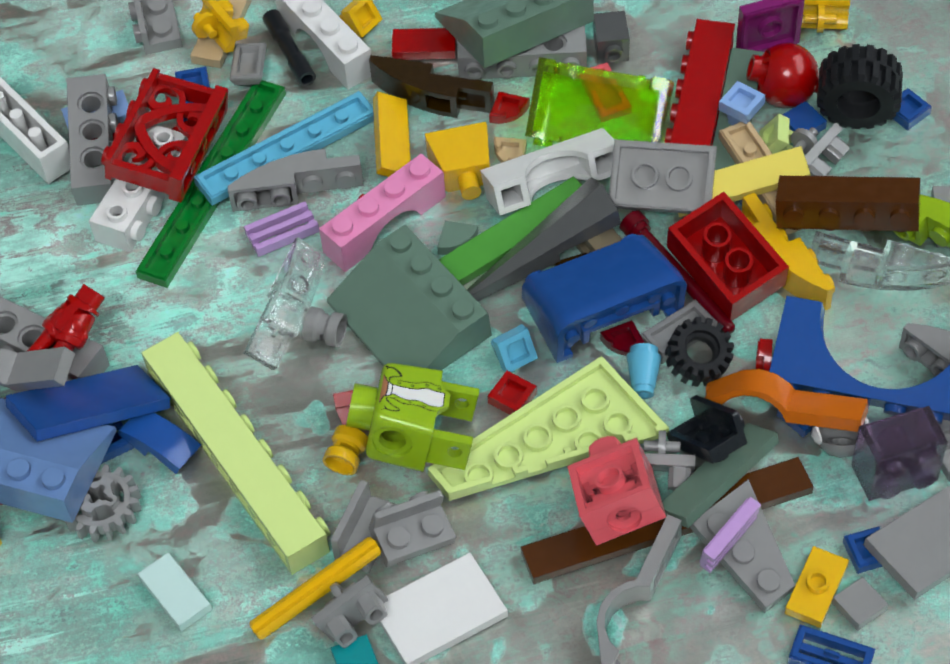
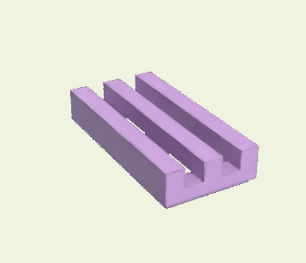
[244,201,319,257]
[700,497,761,573]

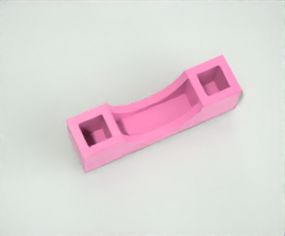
[319,154,446,272]

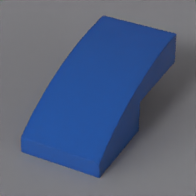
[118,413,201,474]

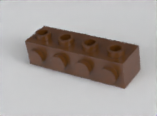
[776,175,921,232]

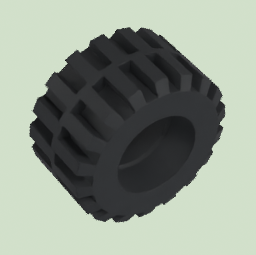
[817,44,903,129]

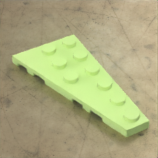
[427,356,669,501]

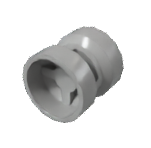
[302,306,347,348]

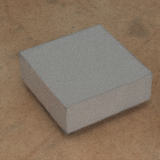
[832,577,888,631]

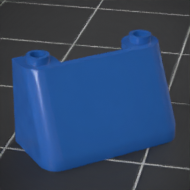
[522,234,687,363]

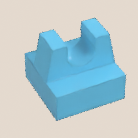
[490,324,538,372]

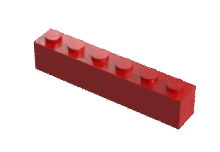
[664,19,735,146]

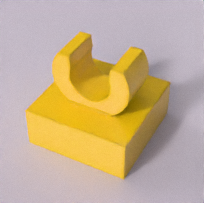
[339,0,382,38]

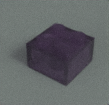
[851,406,948,501]

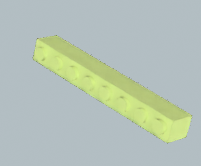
[141,332,331,575]

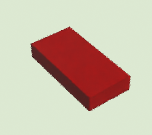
[392,28,456,60]

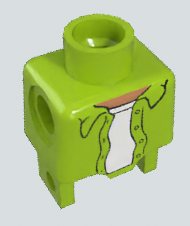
[346,363,479,472]

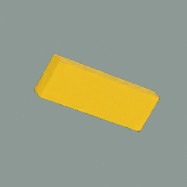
[373,91,411,177]

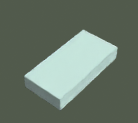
[137,552,212,632]

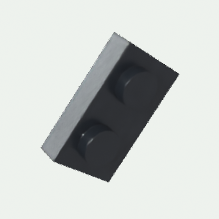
[666,395,747,464]

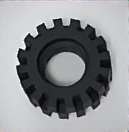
[665,317,734,387]

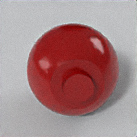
[746,43,819,108]

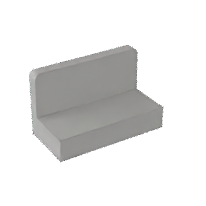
[331,480,398,573]

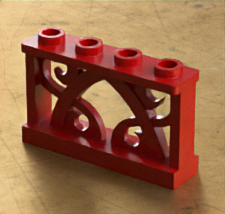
[101,68,228,203]

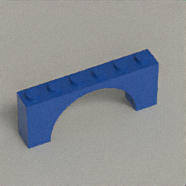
[769,296,950,424]

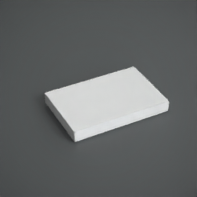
[379,552,508,664]

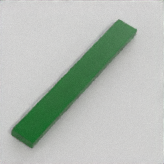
[135,80,286,288]

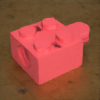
[567,436,666,546]

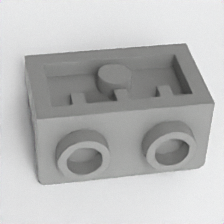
[128,0,183,55]
[369,490,456,568]

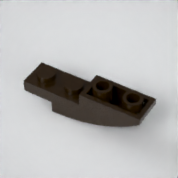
[369,55,494,119]

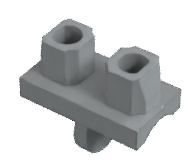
[791,122,850,176]
[643,430,695,491]
[311,575,388,648]

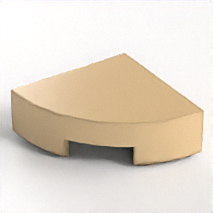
[494,137,527,163]

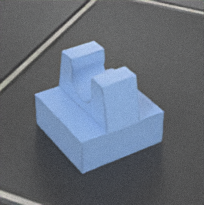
[719,81,765,125]

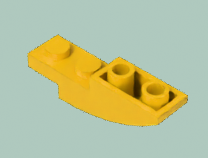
[741,192,835,310]

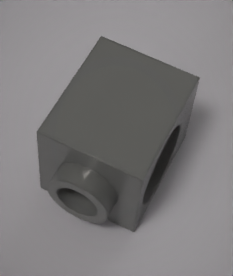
[593,11,630,64]

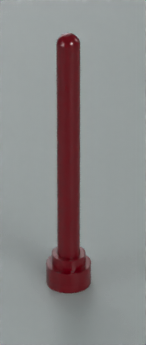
[619,210,735,334]

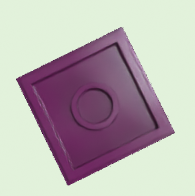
[736,0,805,52]

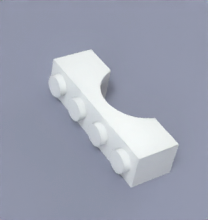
[275,0,372,90]
[480,128,614,216]

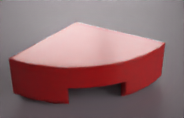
[489,92,530,124]
[755,338,773,372]

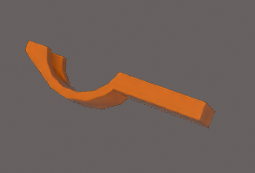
[705,369,868,432]

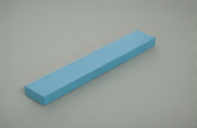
[194,91,374,206]

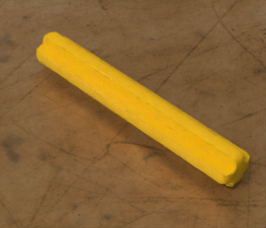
[249,537,381,640]

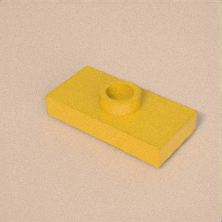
[784,546,849,629]

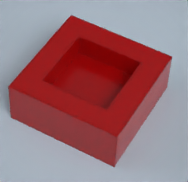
[487,370,537,415]

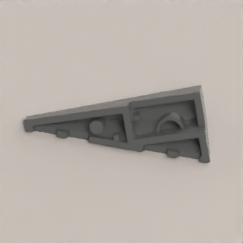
[467,177,621,301]

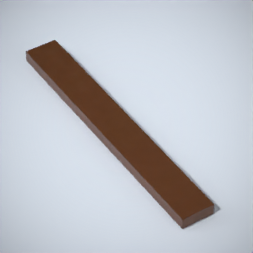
[521,457,814,585]

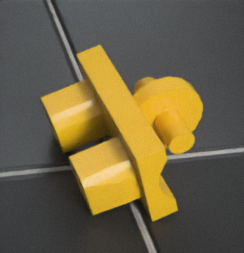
[192,0,249,53]
[801,0,850,33]

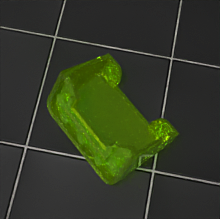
[525,57,674,147]

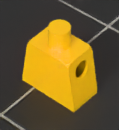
[425,122,490,200]

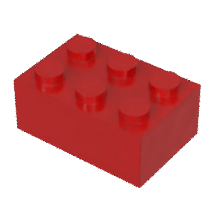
[667,192,789,321]

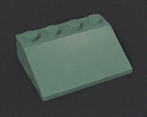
[435,0,594,68]
[326,225,492,370]

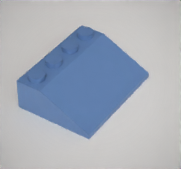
[0,398,116,523]

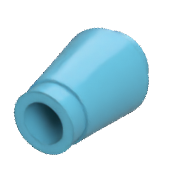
[626,343,662,399]

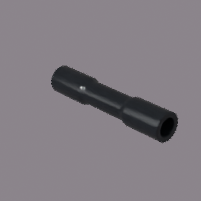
[262,9,316,86]

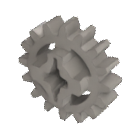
[65,464,142,542]

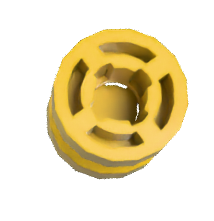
[322,425,368,475]

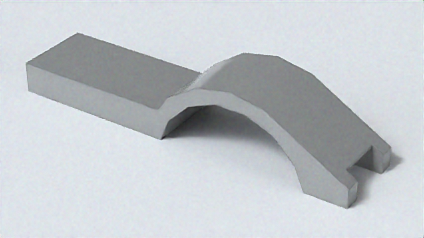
[0,347,75,391]
[597,514,682,664]

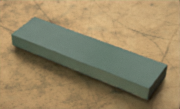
[662,423,779,528]

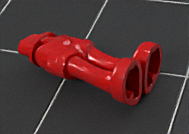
[26,284,105,352]

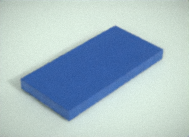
[6,365,170,442]

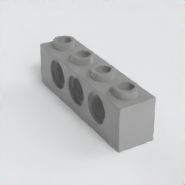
[457,25,587,80]
[66,74,118,206]
[0,296,110,381]

